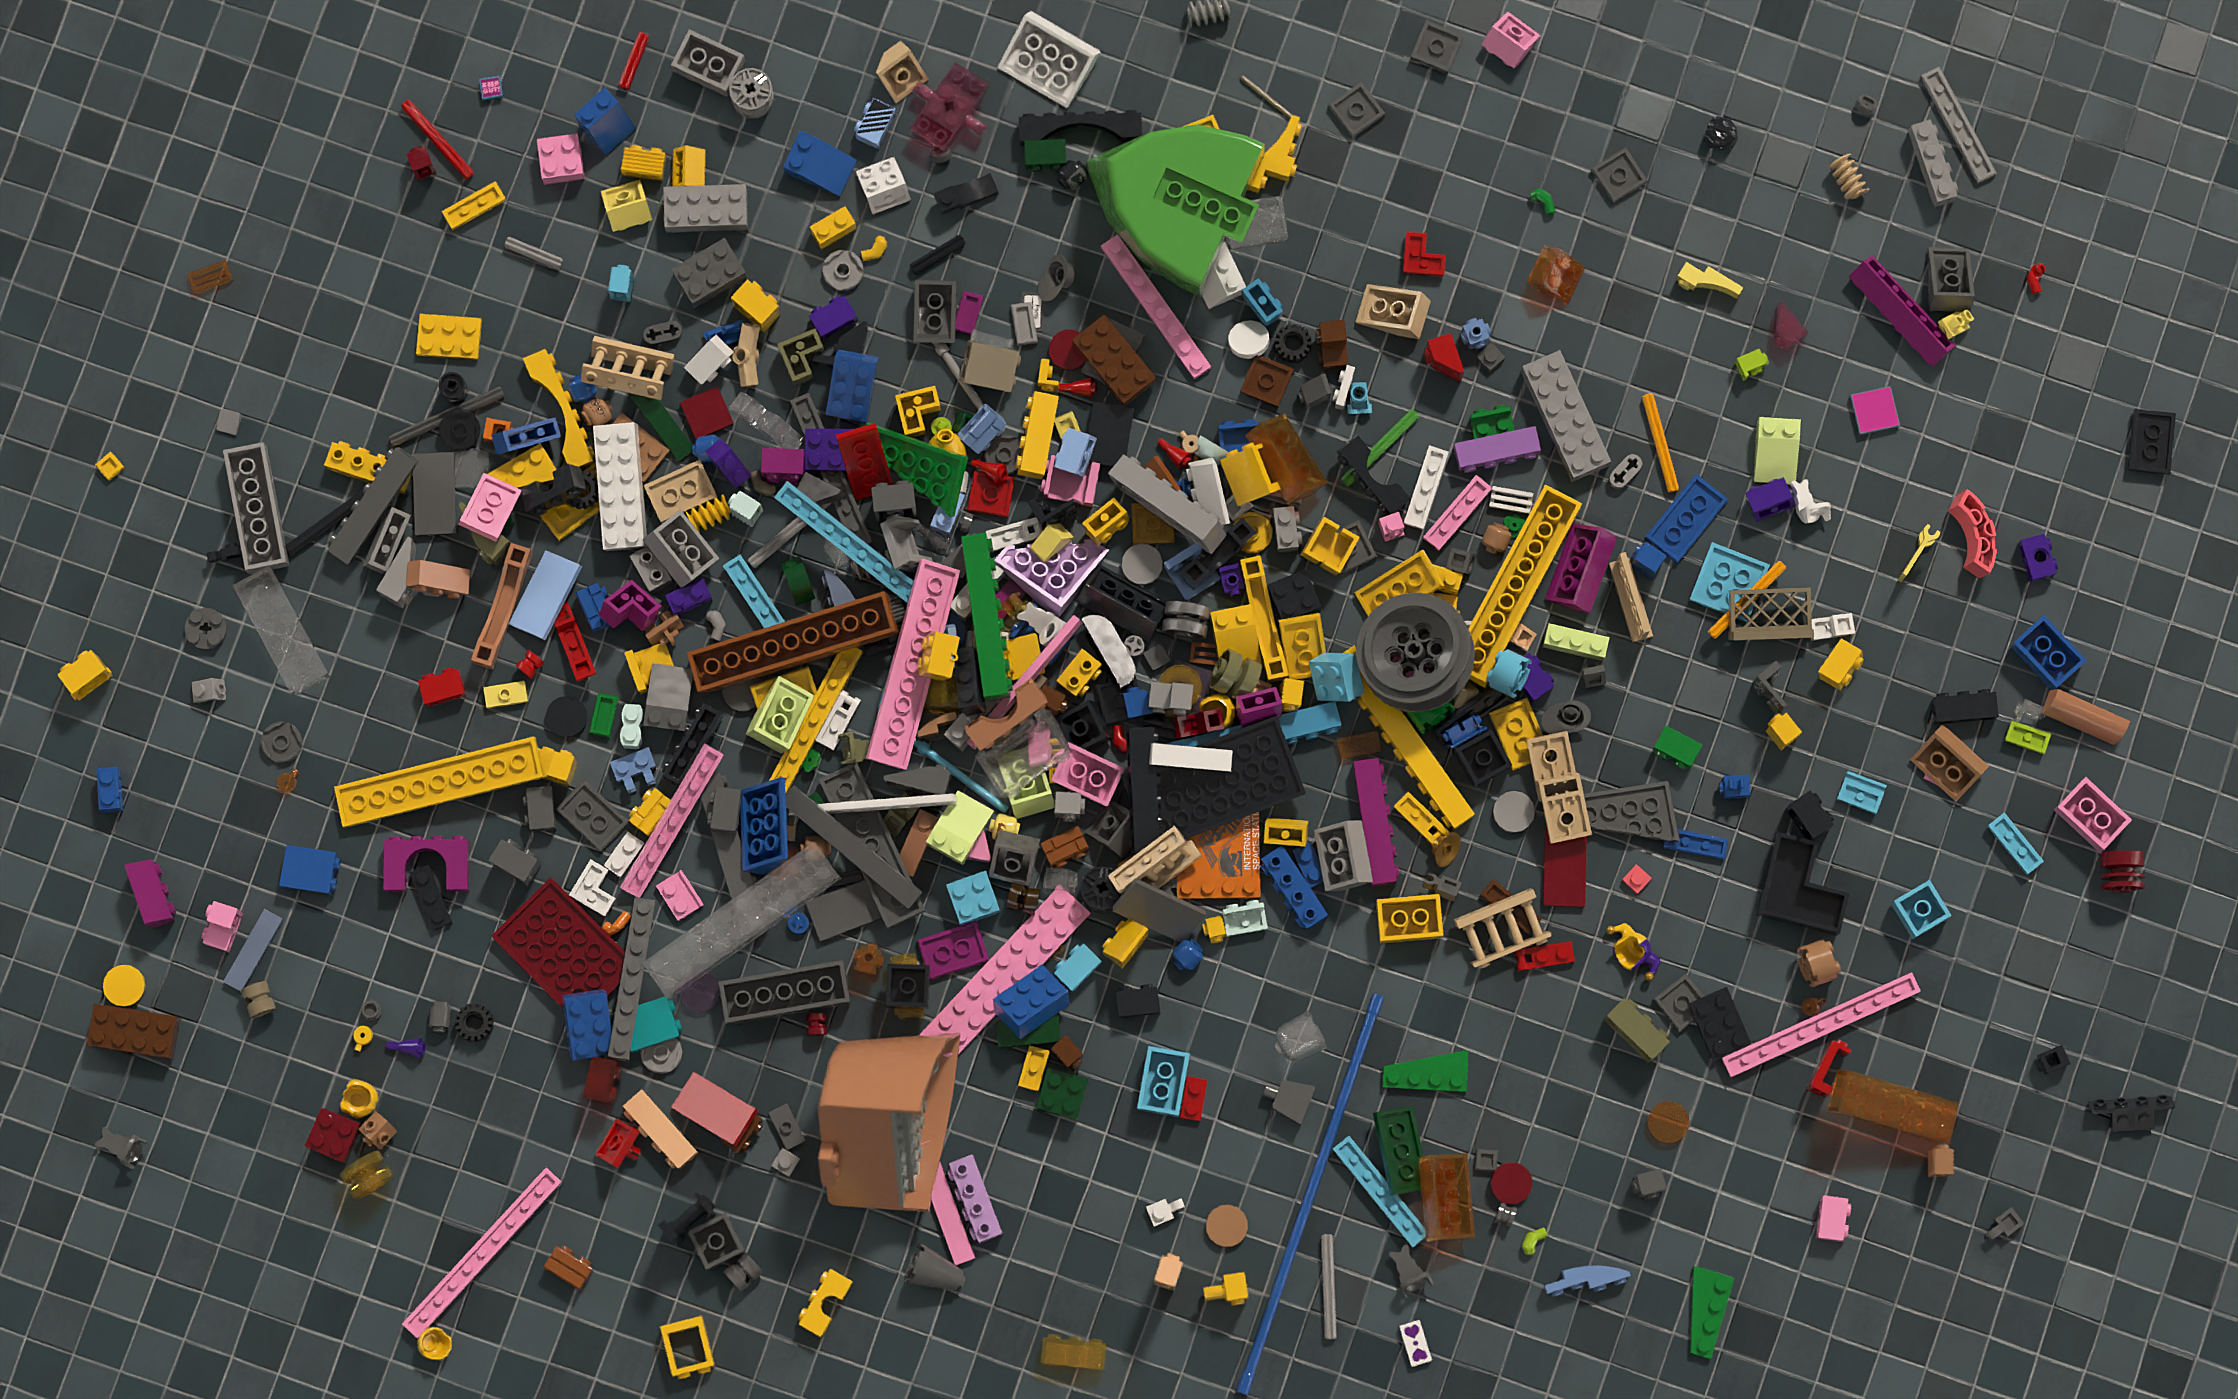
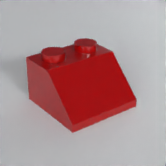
[1423,333,1464,381]

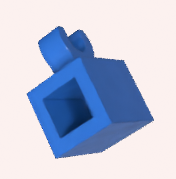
[1719,775,1751,799]

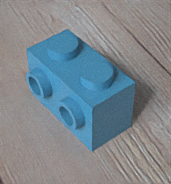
[1242,278,1283,327]

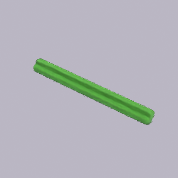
[1341,409,1419,486]

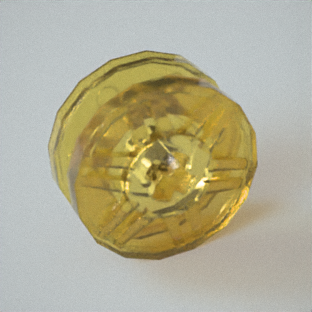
[1159,665,1202,706]

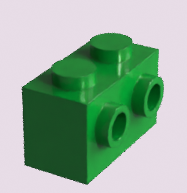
[1653,725,1703,770]

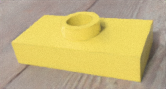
[483,681,528,709]

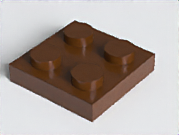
[1240,355,1294,408]

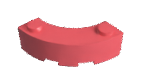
[1948,489,1997,579]

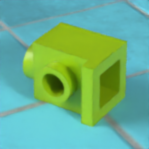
[1735,349,1769,381]

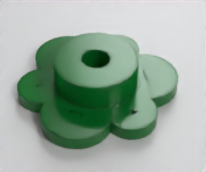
[1504,514,1525,538]
[801,749,821,773]

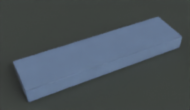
[223,909,284,991]

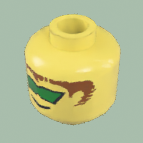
[989,814,1020,840]

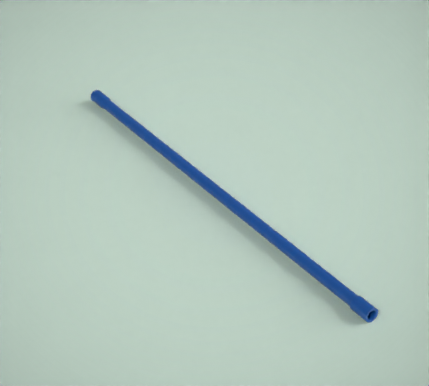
[1236,993,1385,1395]

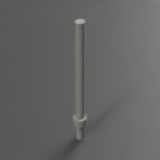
[932,342,997,436]

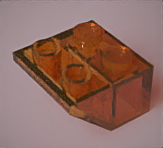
[1527,246,1585,304]

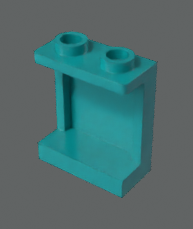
[631,996,683,1053]

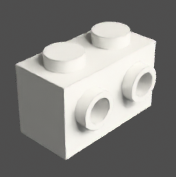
[684,335,733,385]

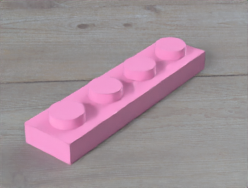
[1423,475,1492,551]

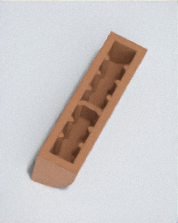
[2042,689,2130,745]

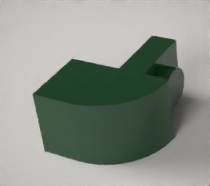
[781,556,816,606]

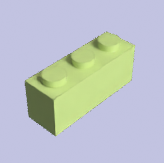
[1543,623,1610,661]

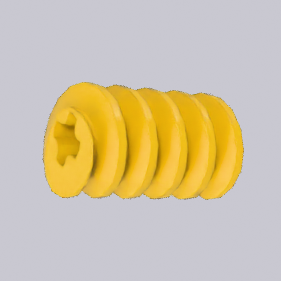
[685,494,731,533]

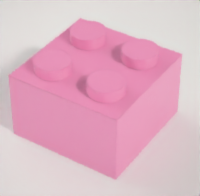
[537,133,585,185]

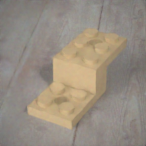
[1526,731,1592,843]

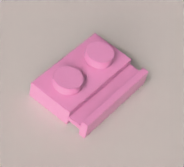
[656,870,704,922]

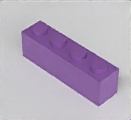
[1454,426,1541,473]

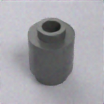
[429,1001,451,1033]

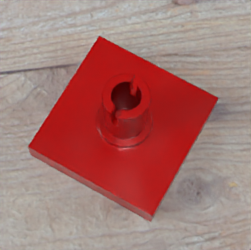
[595,1119,641,1168]

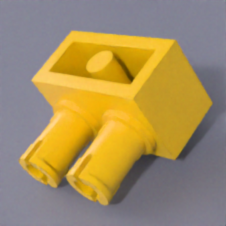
[1203,1272,1248,1306]

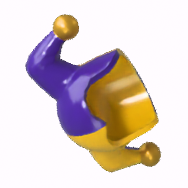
[1606,923,1661,981]

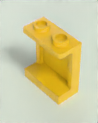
[1220,442,1280,506]

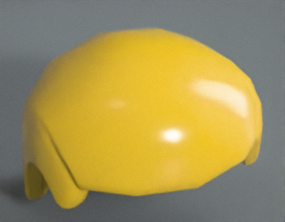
[417,1327,452,1360]

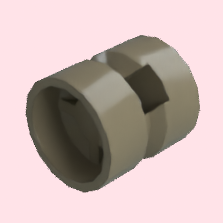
[241,981,276,1018]

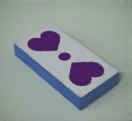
[1399,1320,1432,1367]

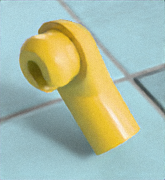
[861,236,887,261]

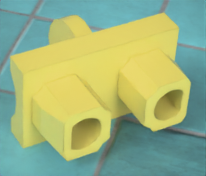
[1938,309,1974,339]

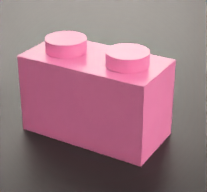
[1816,1195,1851,1242]

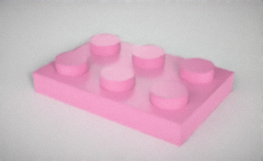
[458,473,522,542]

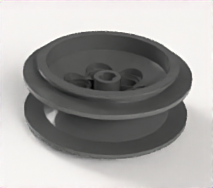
[1356,593,1475,712]

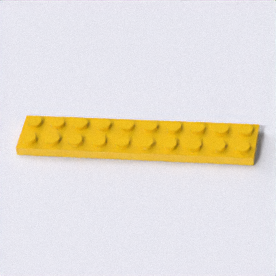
[334,736,545,828]

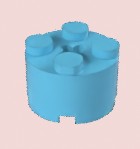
[1486,649,1531,698]

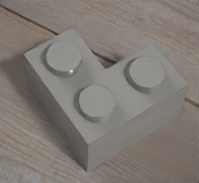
[1148,682,1193,716]

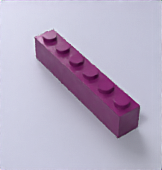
[1849,255,1956,367]
[1353,758,1400,887]

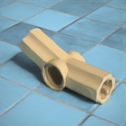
[732,323,760,387]

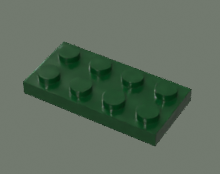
[1373,1106,1430,1196]

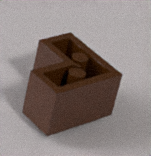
[1315,320,1349,371]

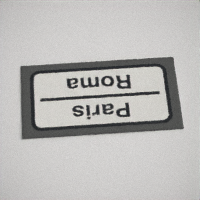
[1021,292,1044,331]

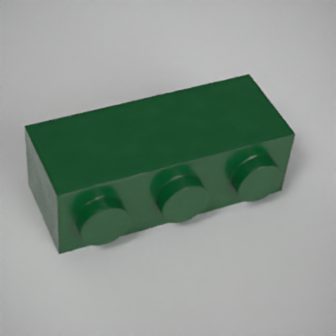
[996,1016,1061,1049]

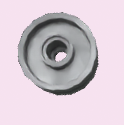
[1162,601,1210,639]

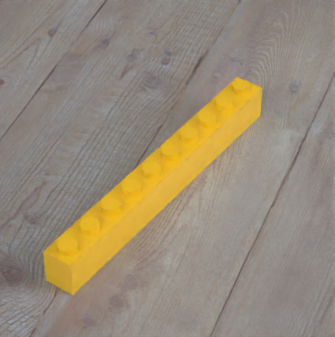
[1344,645,1475,831]

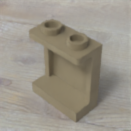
[959,340,1021,392]

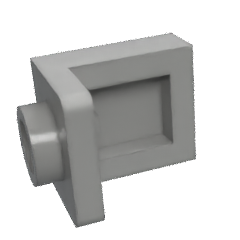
[192,678,226,703]

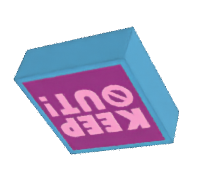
[479,76,503,100]

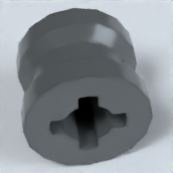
[1494,1202,1517,1227]

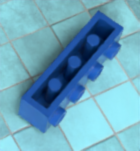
[1260,846,1328,931]

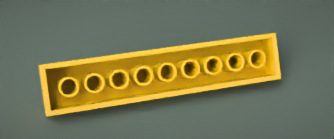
[1468,485,1582,687]

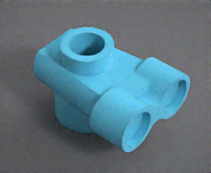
[1347,382,1372,414]

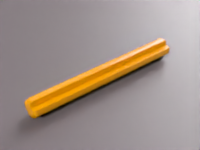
[1642,393,1679,492]
[1708,561,1786,639]

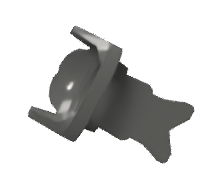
[95,1127,148,1169]
[1389,1244,1434,1298]

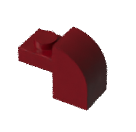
[1173,708,1225,738]

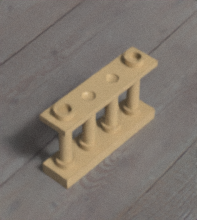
[581,336,675,400]
[1108,826,1202,894]
[1453,888,1552,969]

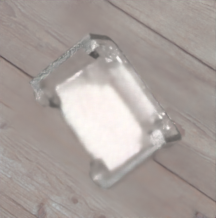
[975,708,1072,799]

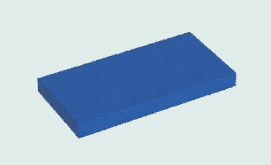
[1645,474,1729,563]

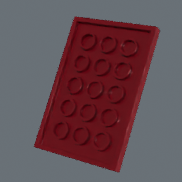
[491,877,625,1008]

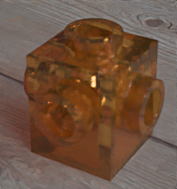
[853,943,885,976]

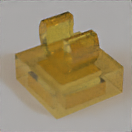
[1001,592,1028,620]

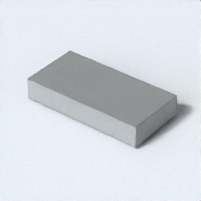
[1011,302,1038,346]

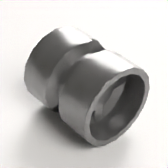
[724,1252,763,1292]

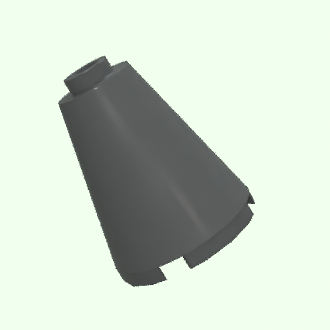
[904,1243,966,1291]

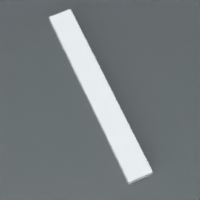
[789,794,957,816]

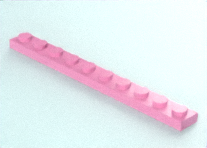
[1721,973,1921,1078]
[402,1168,562,1338]

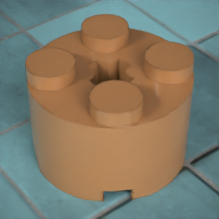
[1797,940,1841,987]

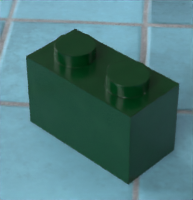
[1024,139,1066,172]

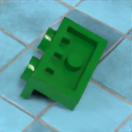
[1469,405,1515,439]

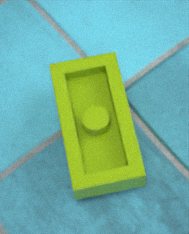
[2004,721,2051,755]

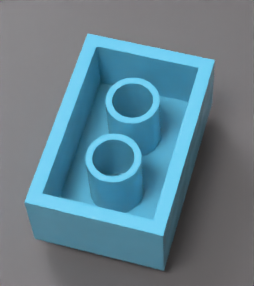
[1137,1046,1190,1117]

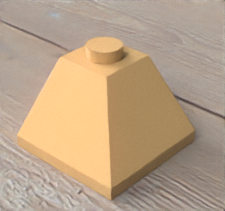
[876,41,928,103]

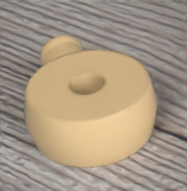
[1179,431,1199,454]

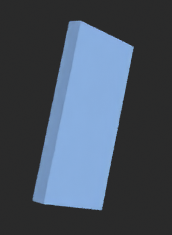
[509,550,582,640]

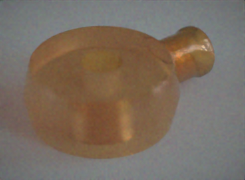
[277,768,299,792]

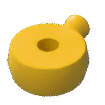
[353,1026,373,1052]

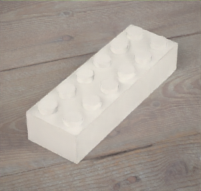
[593,422,647,551]

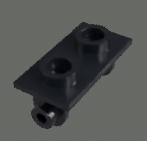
[1143,714,1183,741]

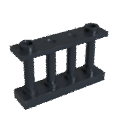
[658,1192,716,1246]

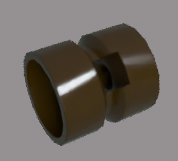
[1006,883,1041,916]

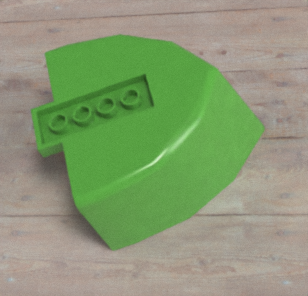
[1086,124,1265,297]

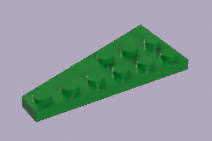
[859,422,968,517]

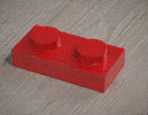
[1180,1076,1208,1121]

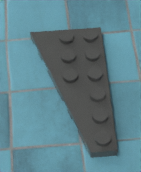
[1561,781,1679,843]

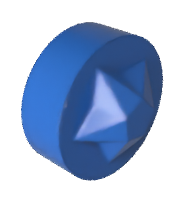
[788,913,809,934]

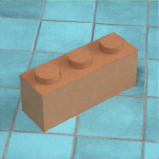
[406,560,470,599]

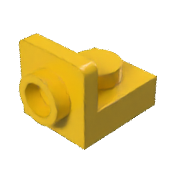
[1038,359,1059,392]

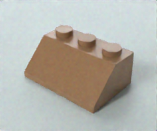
[1910,724,1989,802]

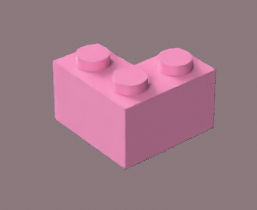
[202,901,244,953]

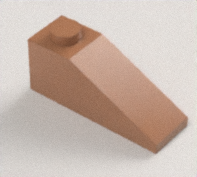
[900,809,939,877]

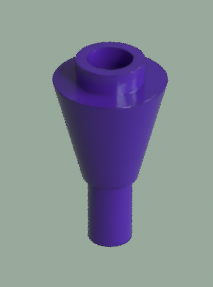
[386,1038,426,1059]

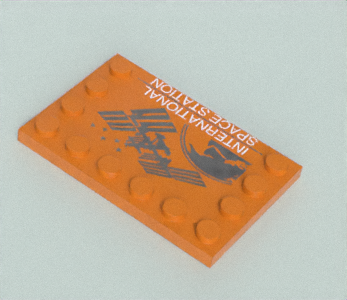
[1177,812,1260,899]

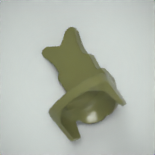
[838,732,871,765]

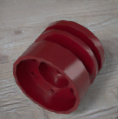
[2100,851,2145,893]

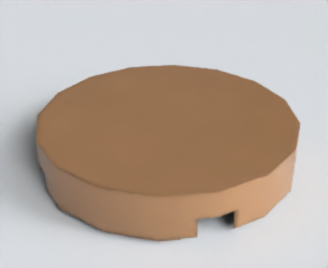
[1206,1205,1248,1247]

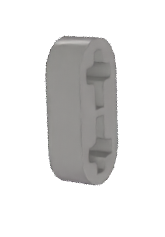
[1609,454,1642,489]

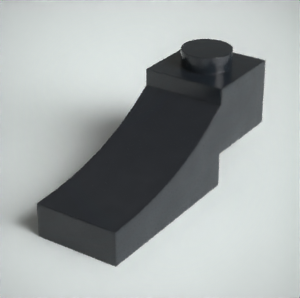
[933,173,999,215]

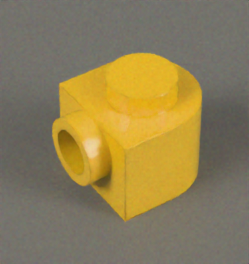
[1202,915,1226,943]

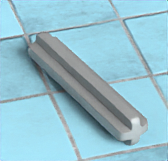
[504,237,563,269]

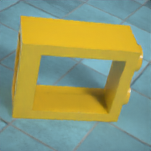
[660,1316,715,1379]

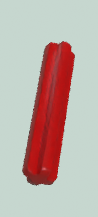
[618,32,649,90]

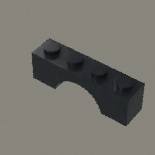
[1336,435,1411,515]
[1180,518,1256,591]

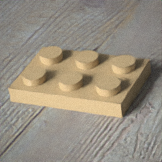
[644,460,718,524]

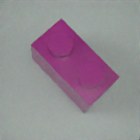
[1235,687,1282,727]

